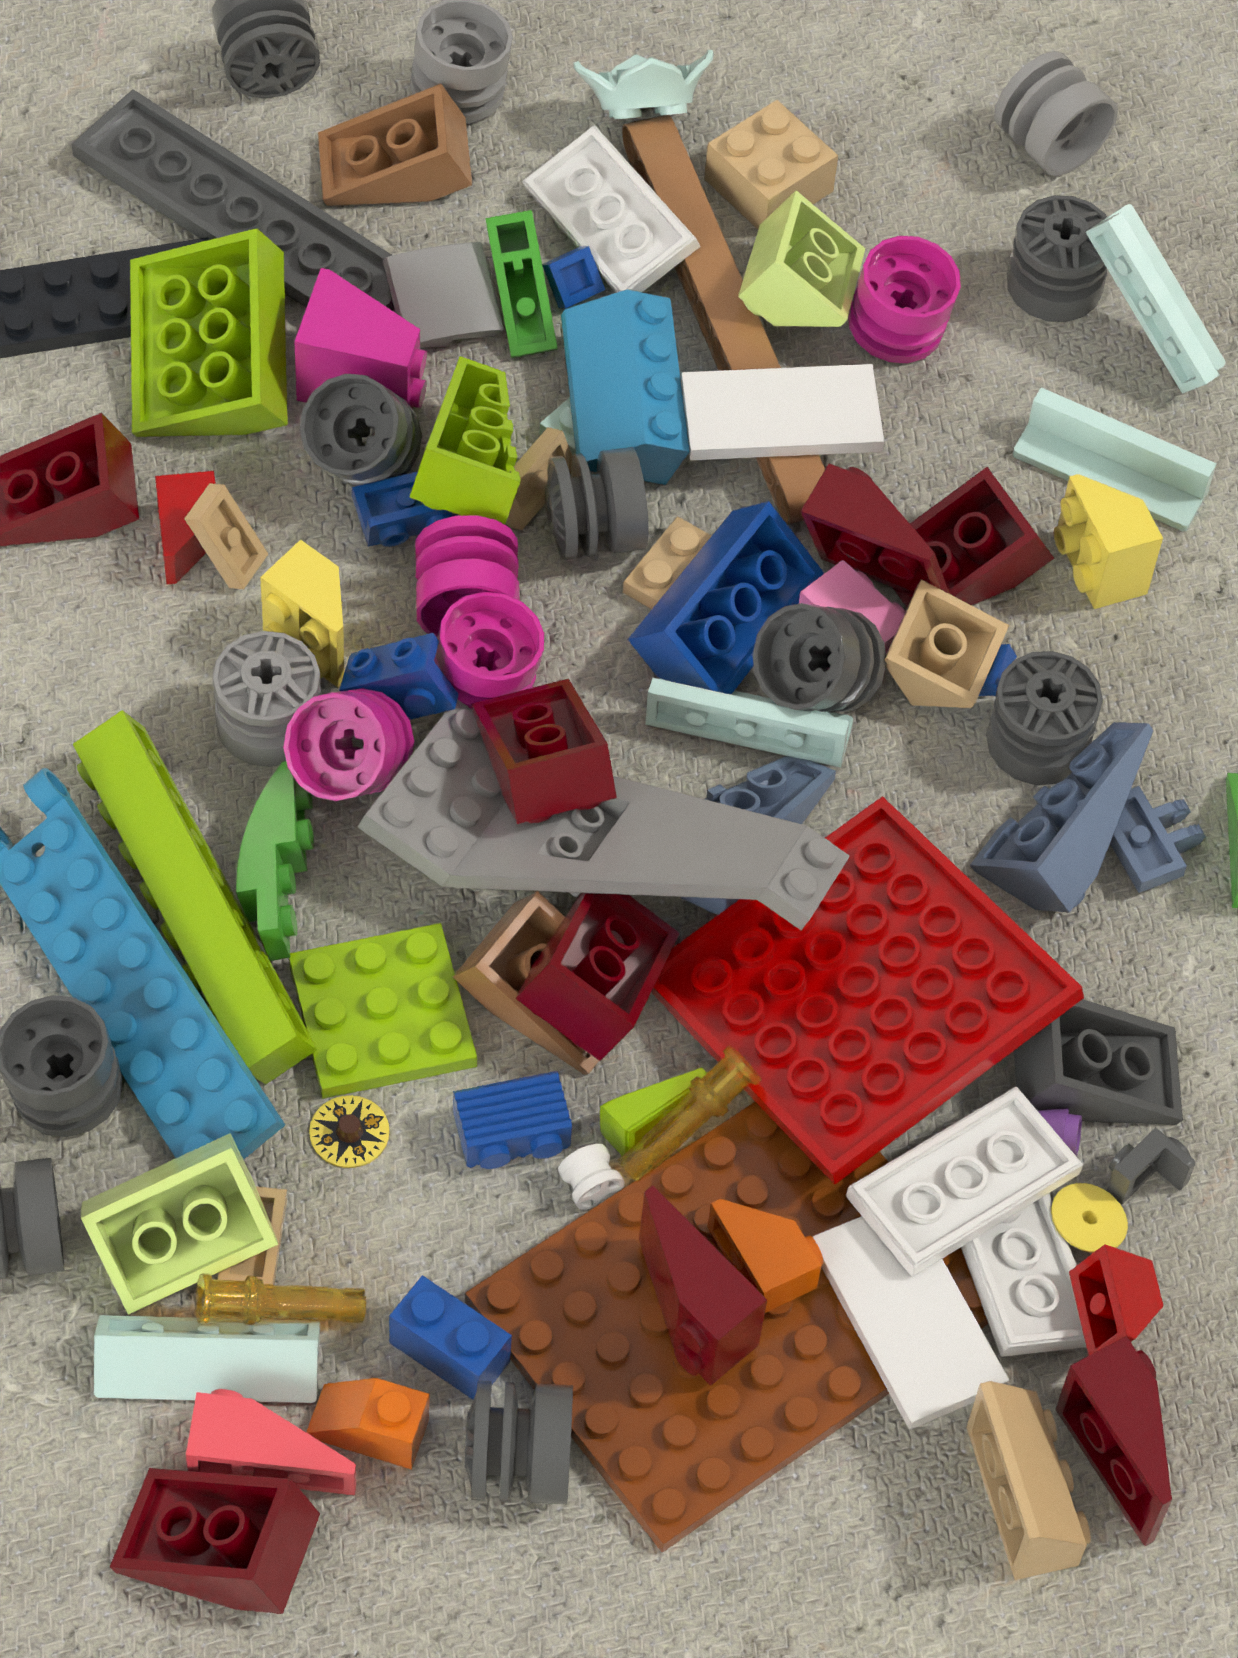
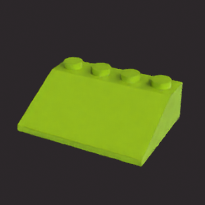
[130,228,288,437]

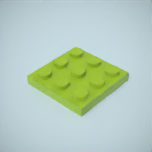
[288,923,477,1099]

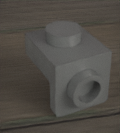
[1106,1127,1196,1205]

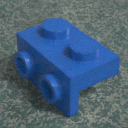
[352,472,461,547]
[339,633,459,720]

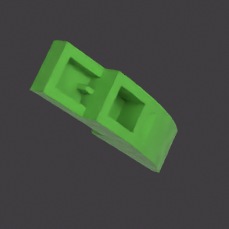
[236,761,314,961]

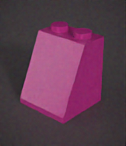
[294,268,427,409]

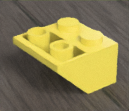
[1054,474,1163,609]
[260,540,344,688]

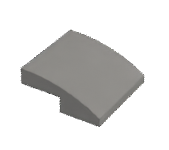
[383,242,504,348]

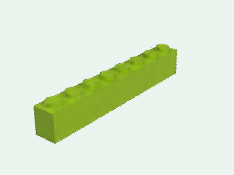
[73,710,318,1085]

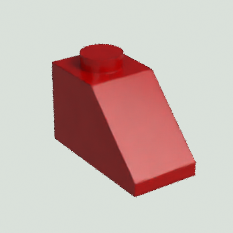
[155,471,216,585]
[1069,1244,1164,1356]

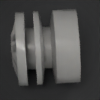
[410,0,513,123]
[994,51,1118,176]
[213,631,321,767]

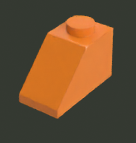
[707,1199,824,1313]
[306,1378,430,1470]

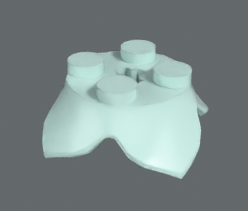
[573,50,714,119]

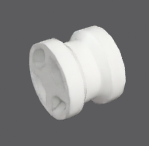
[558,1143,625,1210]

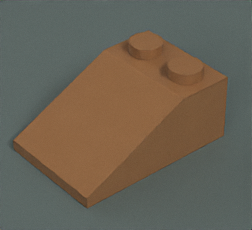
[318,84,472,206]
[453,891,650,1075]

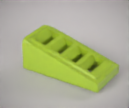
[600,1067,708,1159]

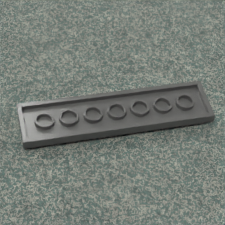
[72,89,395,311]

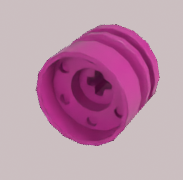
[848,236,961,363]
[415,516,520,637]
[434,592,544,709]
[283,688,414,801]

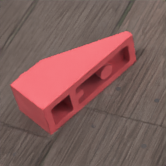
[186,1389,356,1496]

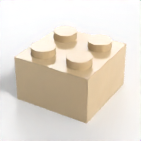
[704,100,838,229]

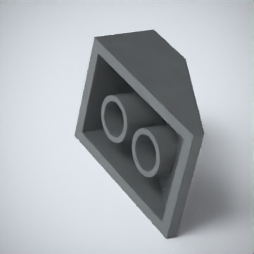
[1014,999,1183,1125]

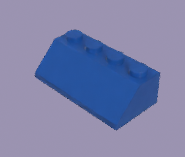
[627,501,825,695]

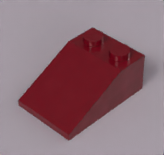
[0,412,139,546]
[801,463,950,595]
[892,467,1055,608]
[471,678,617,824]
[515,893,680,1061]
[639,1185,767,1386]
[1055,1336,1172,1546]
[110,1468,320,1614]

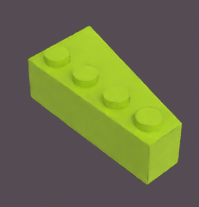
[409,356,520,525]

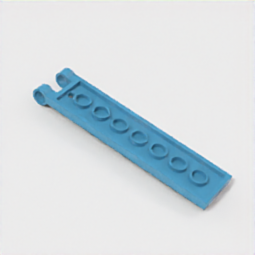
[0,768,285,1160]

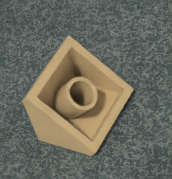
[884,580,1009,708]

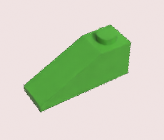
[485,210,558,359]

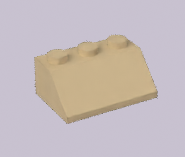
[966,1381,1091,1580]

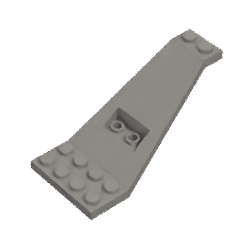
[358,700,850,930]

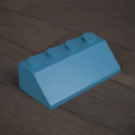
[561,289,690,485]

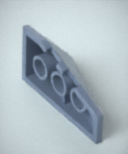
[970,722,1154,913]
[681,756,836,915]

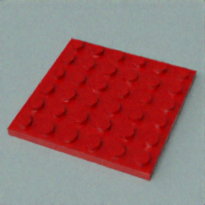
[651,796,1084,1185]

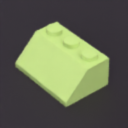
[738,191,866,327]
[81,1133,278,1315]

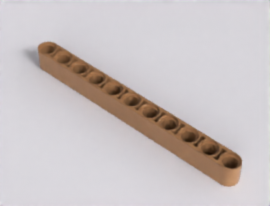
[622,115,825,525]

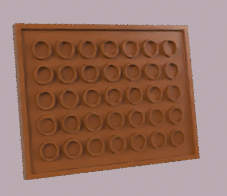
[465,1102,989,1553]

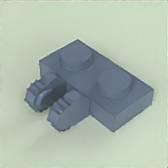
[1110,786,1206,893]

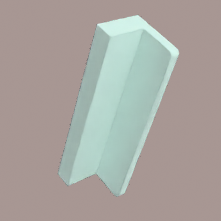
[1086,204,1225,394]
[1013,387,1217,531]
[645,677,853,768]
[94,1315,320,1403]

